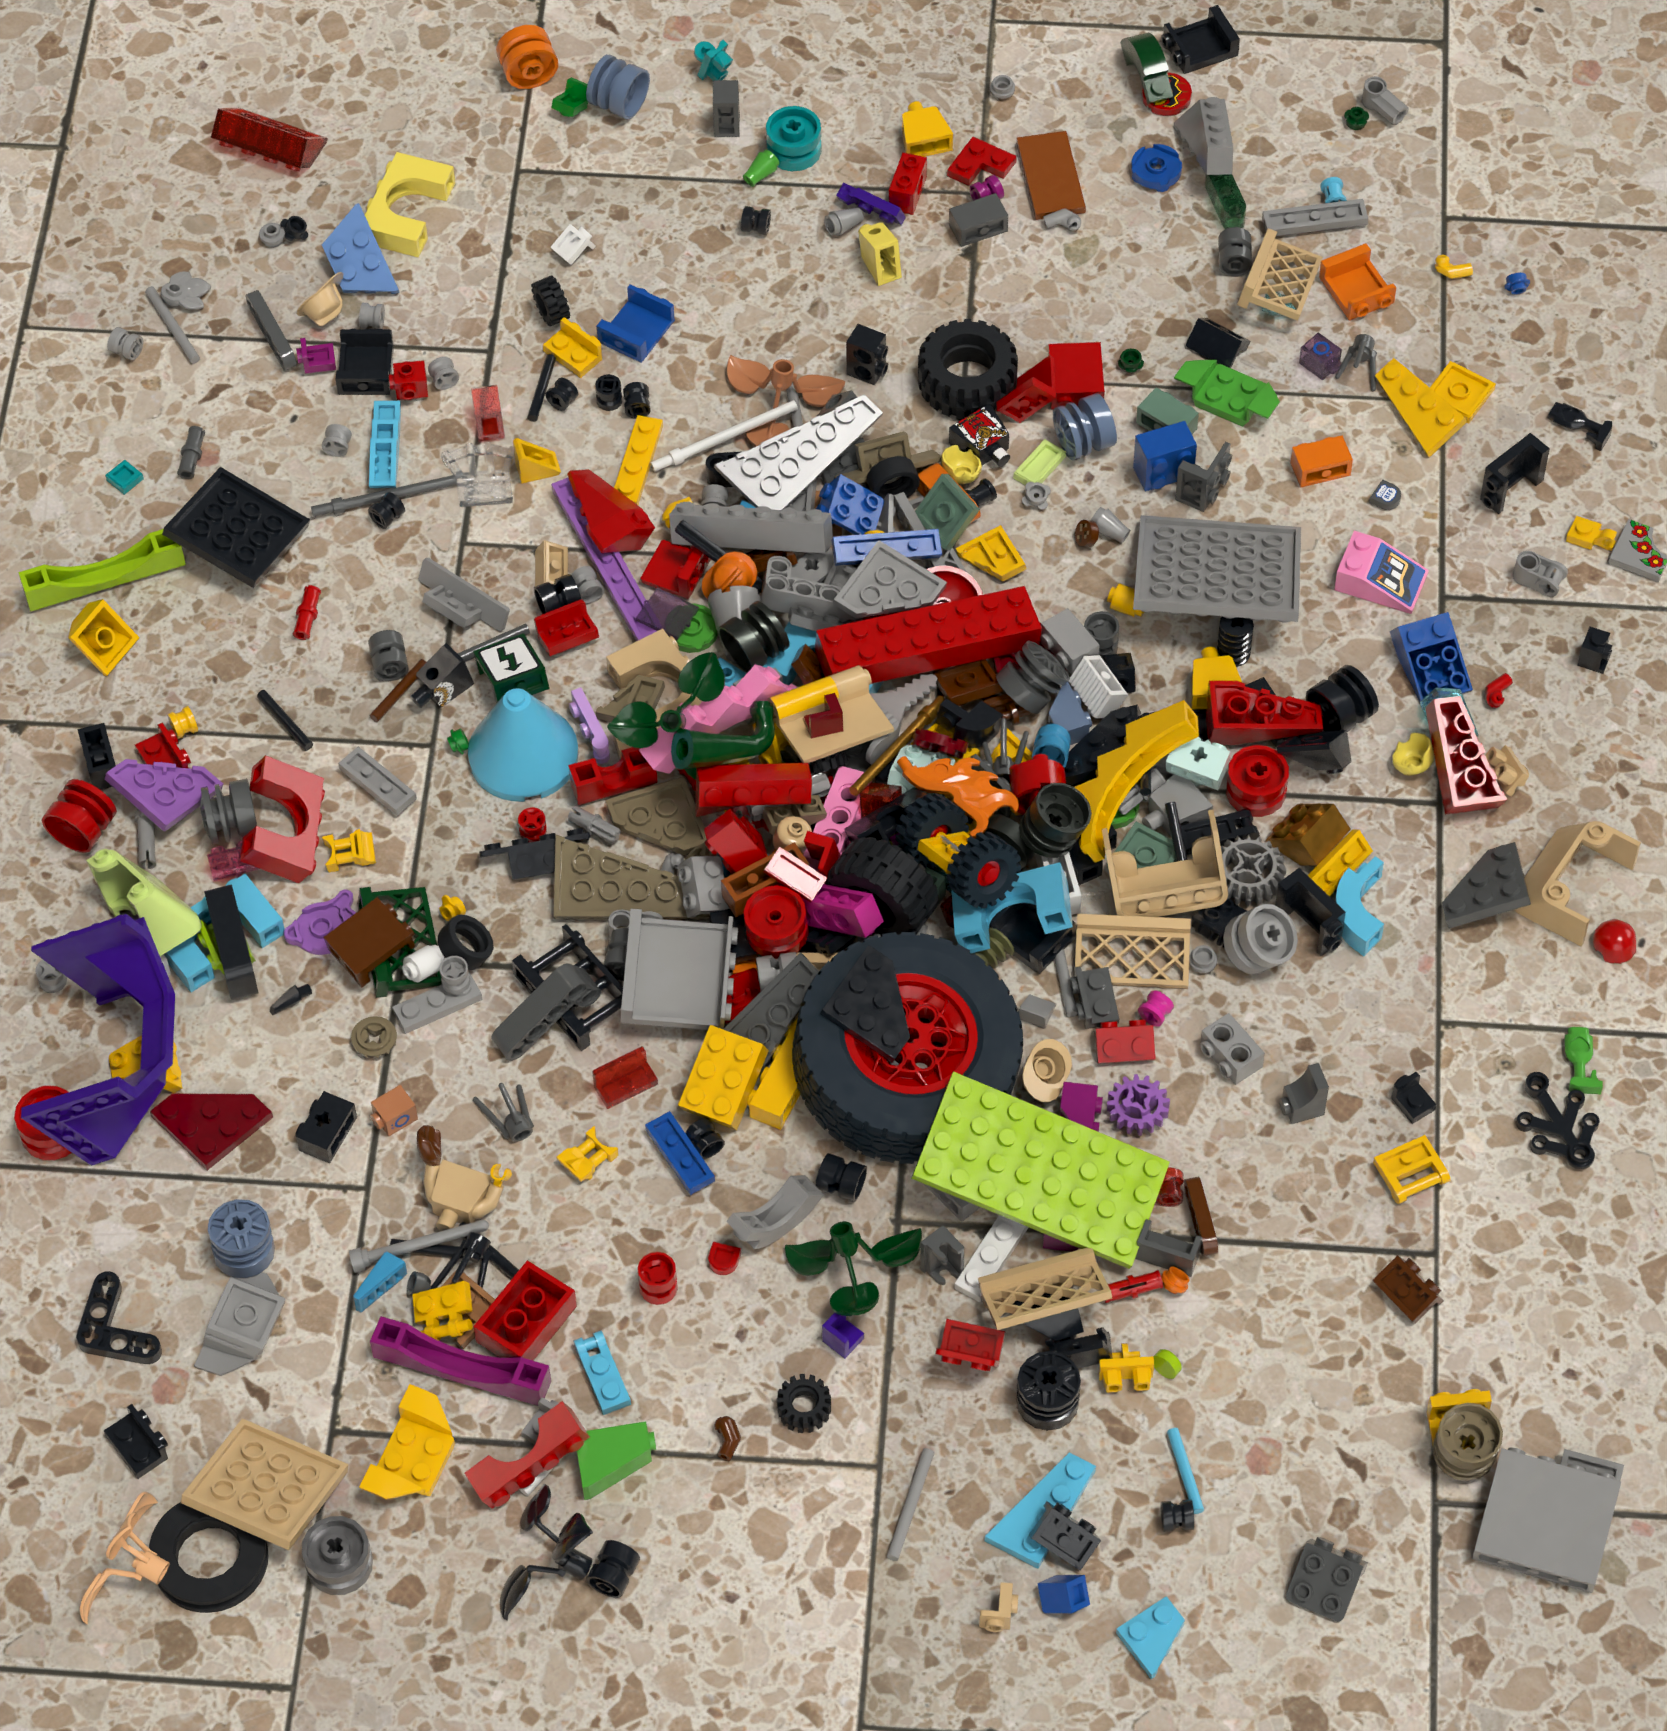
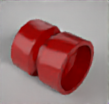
[638,1252,678,1305]

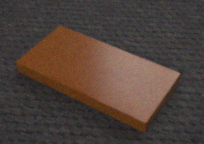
[1016,131,1086,220]

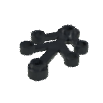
[1516,1072,1600,1169]

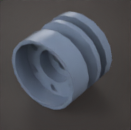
[586,54,650,119]
[1053,393,1117,460]
[207,1199,275,1278]

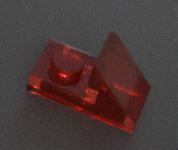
[471,385,505,442]

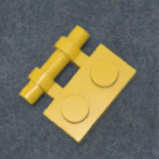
[412,1281,473,1341]

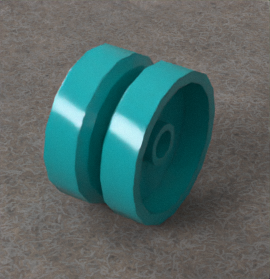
[766,106,822,172]

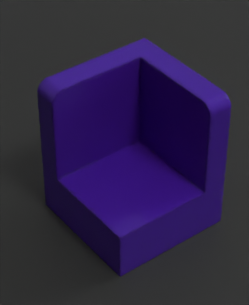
[822,1313,864,1359]

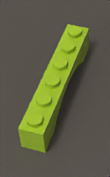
[18,529,186,612]

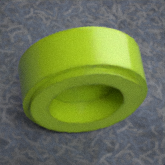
[1153,1349,1182,1379]

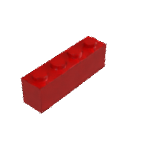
[695,763,812,817]

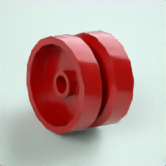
[1226,745,1289,817]
[744,885,809,959]
[14,1086,72,1160]

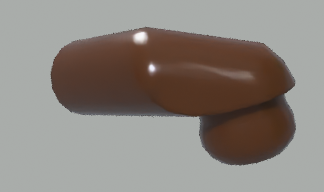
[714,1416,741,1461]

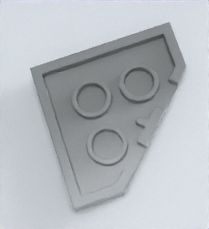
[833,540,947,618]

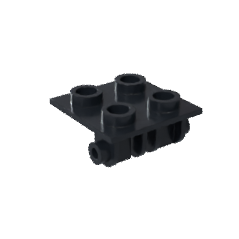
[1192,898,1247,948]

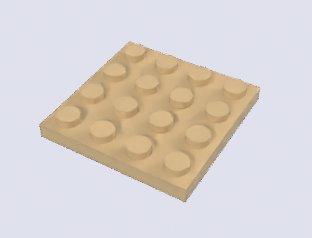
[181,1418,348,1550]

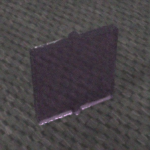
[636,587,699,640]

